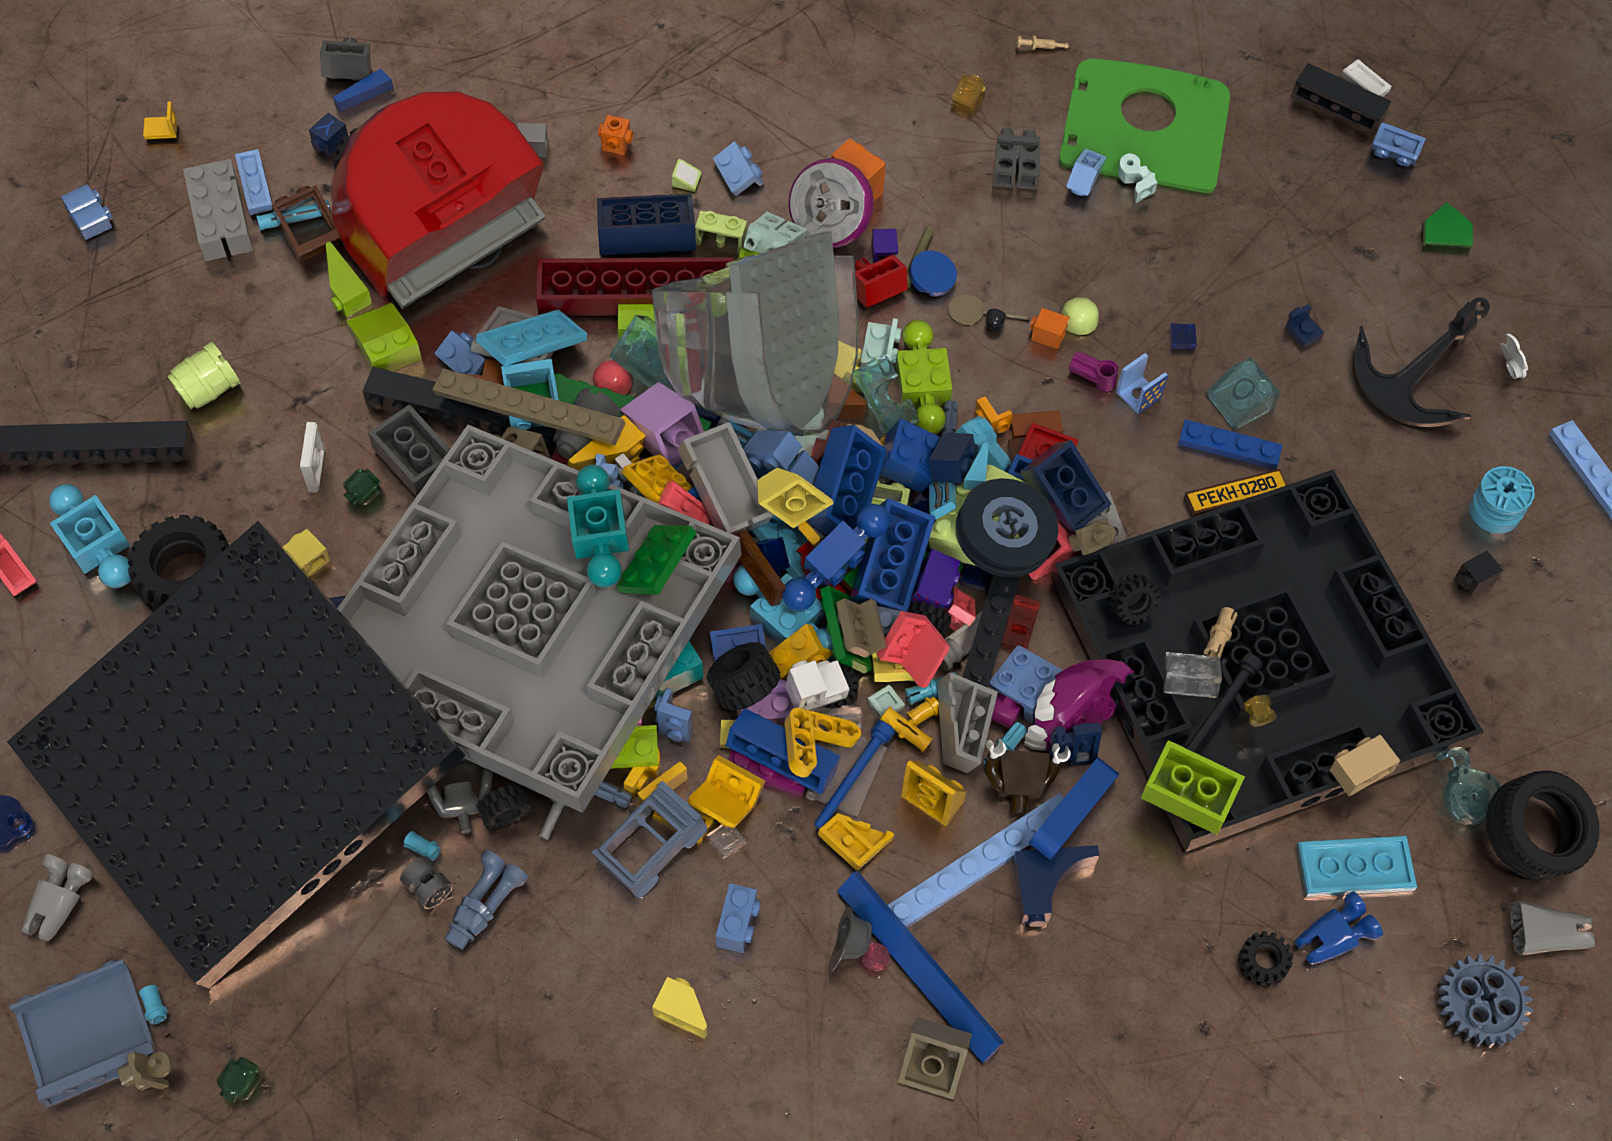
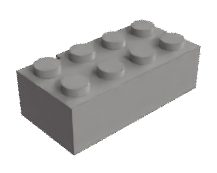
[183,159,253,261]
[678,422,774,536]

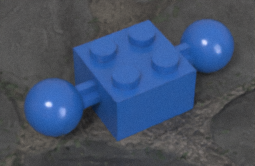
[782,504,890,611]

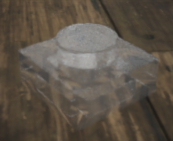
[707,825,746,859]

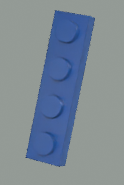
[1178,419,1283,470]

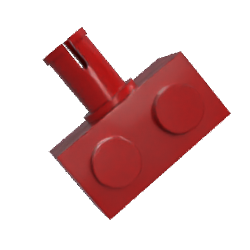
[852,255,908,308]

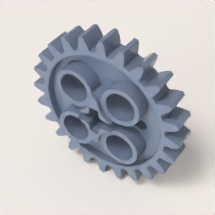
[1437,954,1533,1048]

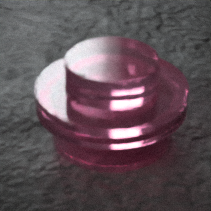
[861,943,890,971]

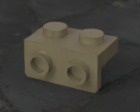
[836,598,886,658]

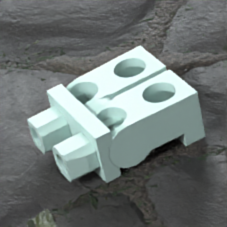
[744,212,808,254]

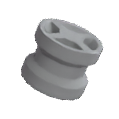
[939,638,964,672]

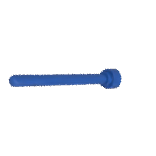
[814,720,895,829]

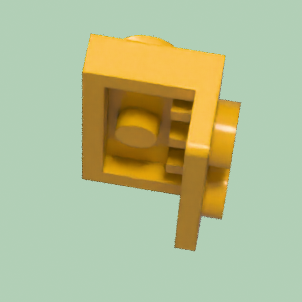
[769,623,833,681]

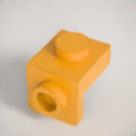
[974,396,1013,433]

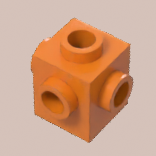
[598,115,633,155]

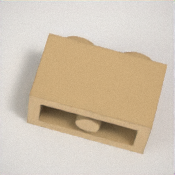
[1330,734,1400,797]

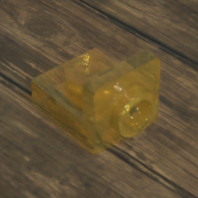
[951,74,985,111]

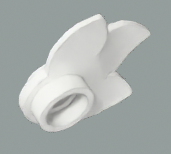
[1499,333,1528,379]

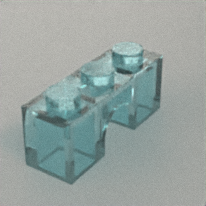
[852,354,920,435]

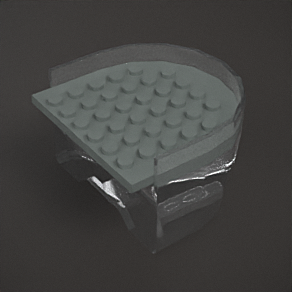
[652,231,859,436]

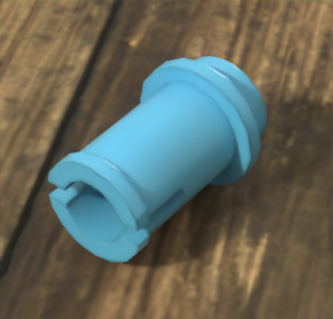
[403,831,441,862]
[139,985,168,1024]

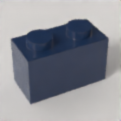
[929,433,978,483]

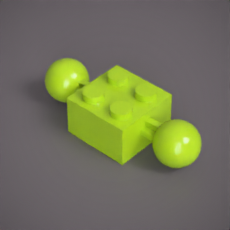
[895,320,952,434]

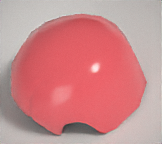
[592,360,633,395]

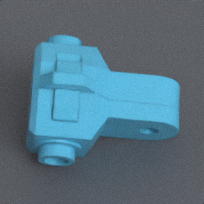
[955,416,1012,473]

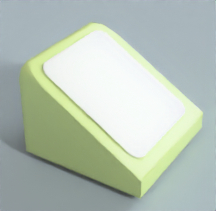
[672,159,702,192]

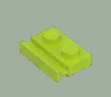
[610,725,658,769]

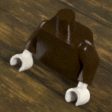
[985,739,1071,814]

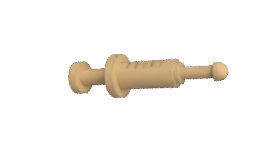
[1016,35,1069,50]

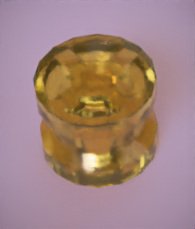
[1243,695,1277,727]

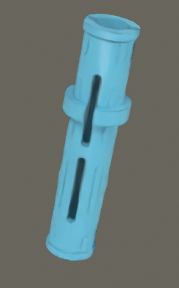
[256,200,331,231]

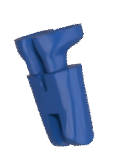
[1294,891,1383,965]

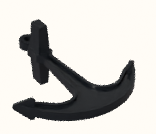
[1354,297,1490,427]

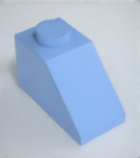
[1066,148,1107,196]

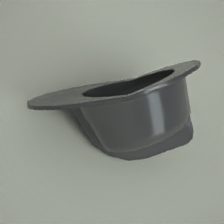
[828,907,872,972]

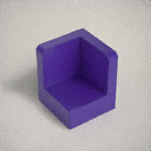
[871,228,898,263]

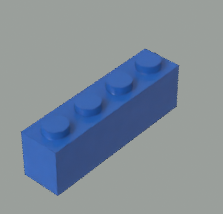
[726,708,841,795]

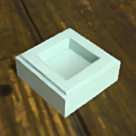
[867,684,905,718]

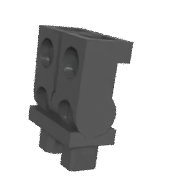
[992,128,1040,190]

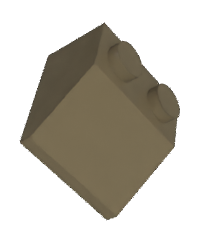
[898,1017,972,1100]

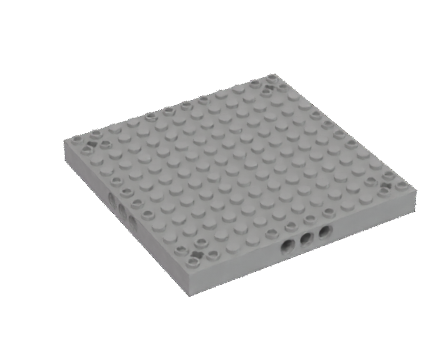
[338,425,742,813]

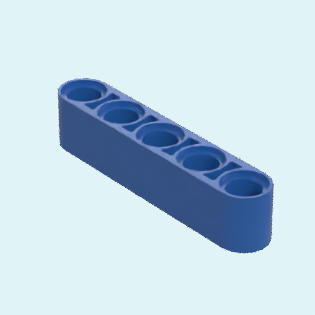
[1028,757,1119,860]

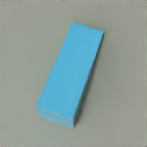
[963,442,989,490]

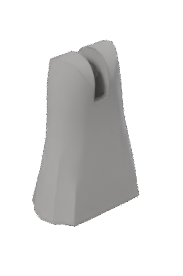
[1510,900,1595,955]

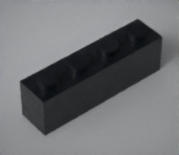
[1291,63,1391,134]

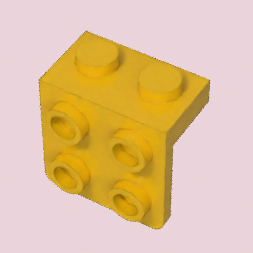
[687,755,766,828]

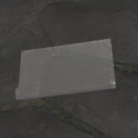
[805,736,887,818]

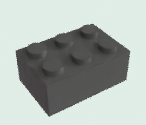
[368,404,450,497]

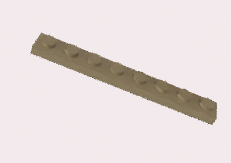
[432,369,626,445]

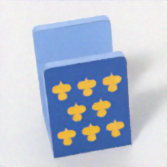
[1116,353,1168,414]

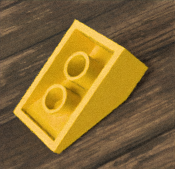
[567,415,645,471]
[901,760,966,826]

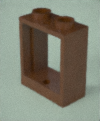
[272,185,343,263]

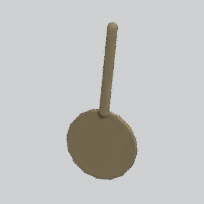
[948,294,1030,325]

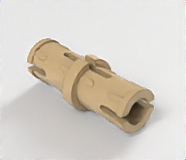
[1204,607,1238,660]

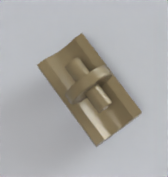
[1069,518,1116,555]
[117,1052,173,1091]

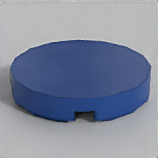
[909,250,957,297]

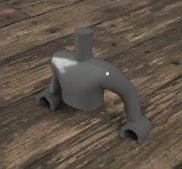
[427,767,493,834]

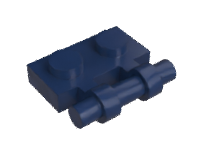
[1048,722,1102,766]

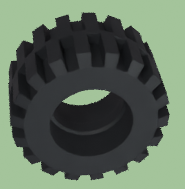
[706,642,781,710]

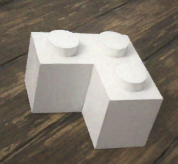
[785,660,850,710]

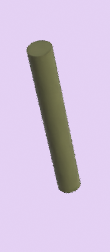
[907,227,934,288]

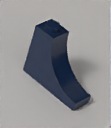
[1012,845,1099,927]

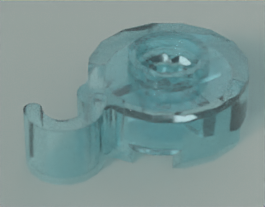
[1437,747,1501,826]

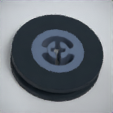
[956,478,1058,577]

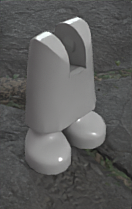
[21,854,94,942]

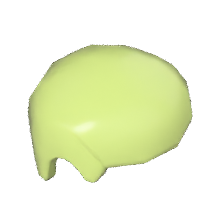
[1062,297,1099,335]

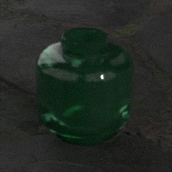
[343,468,382,506]
[216,1056,262,1103]

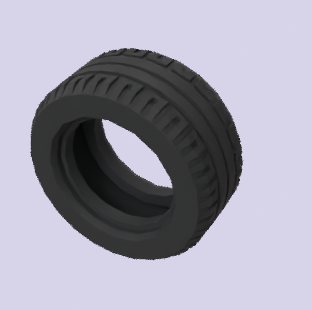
[1486,770,1599,880]

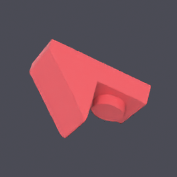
[942,586,976,631]

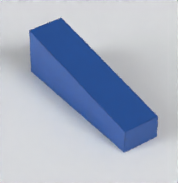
[333,68,394,112]

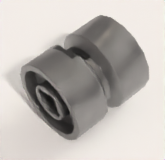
[400,856,453,909]

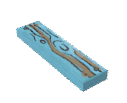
[929,482,957,520]

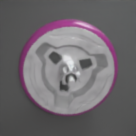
[788,158,874,248]

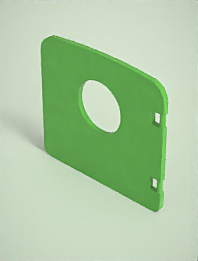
[1059,58,1230,193]

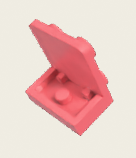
[876,611,949,688]

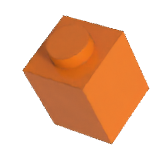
[1029,308,1070,350]

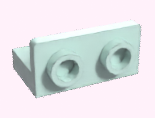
[860,318,902,372]

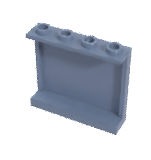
[9,959,157,1108]

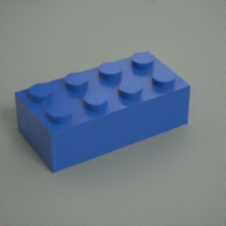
[807,425,887,536]
[849,498,935,612]

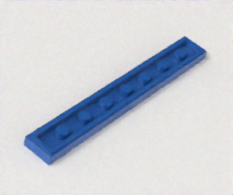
[837,871,1005,1063]

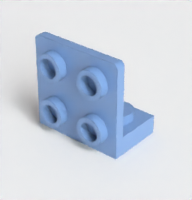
[989,646,1063,724]

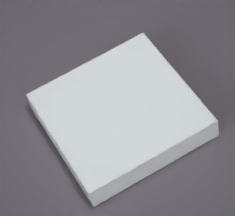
[300,422,325,493]

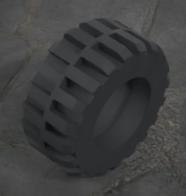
[128,515,229,612]

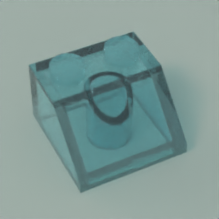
[1206,357,1281,430]

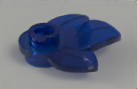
[0,795,33,848]

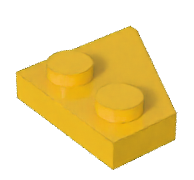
[817,813,895,871]

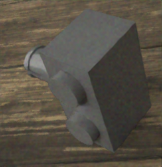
[320,37,371,81]

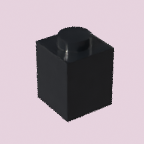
[1456,551,1503,596]

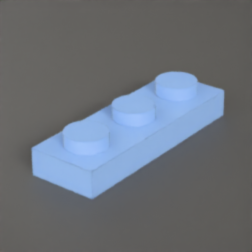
[235,149,272,215]

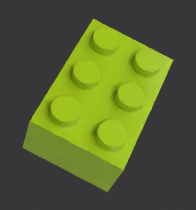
[1141,740,1245,835]

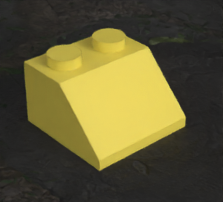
[757,468,833,528]

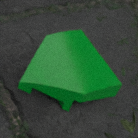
[1423,202,1473,248]

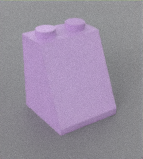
[620,382,704,468]

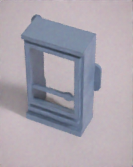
[592,781,707,899]

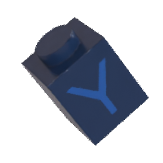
[309,113,348,156]

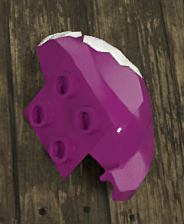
[1023,659,1134,751]

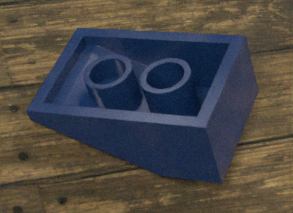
[1020,440,1111,534]

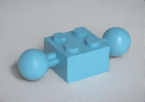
[49,484,131,588]
[733,565,835,662]

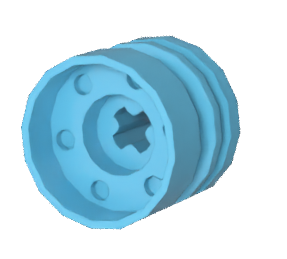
[1469,466,1535,534]

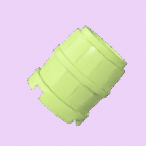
[167,342,240,409]

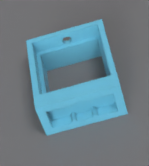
[501,359,559,430]

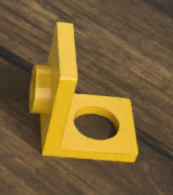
[143,101,177,139]

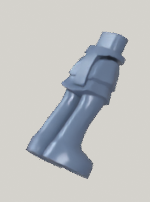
[444,850,529,950]

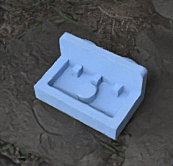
[713,141,764,196]

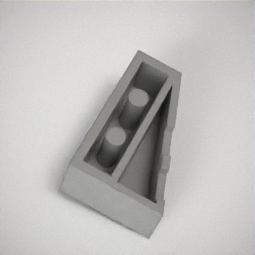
[937,672,998,773]

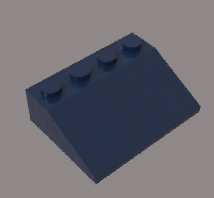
[597,193,696,257]

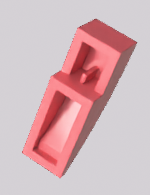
[0,533,37,597]

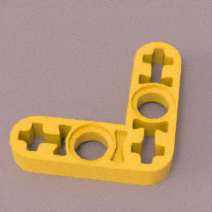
[785,708,861,777]

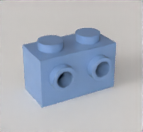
[716,884,761,953]

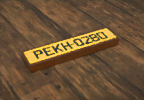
[1184,469,1287,517]

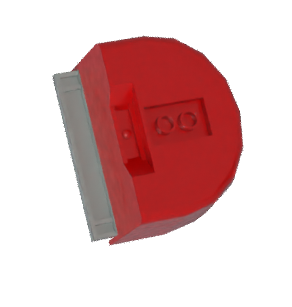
[331,91,546,309]

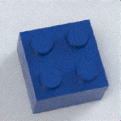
[880,418,941,493]

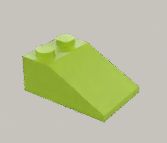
[347,303,422,372]

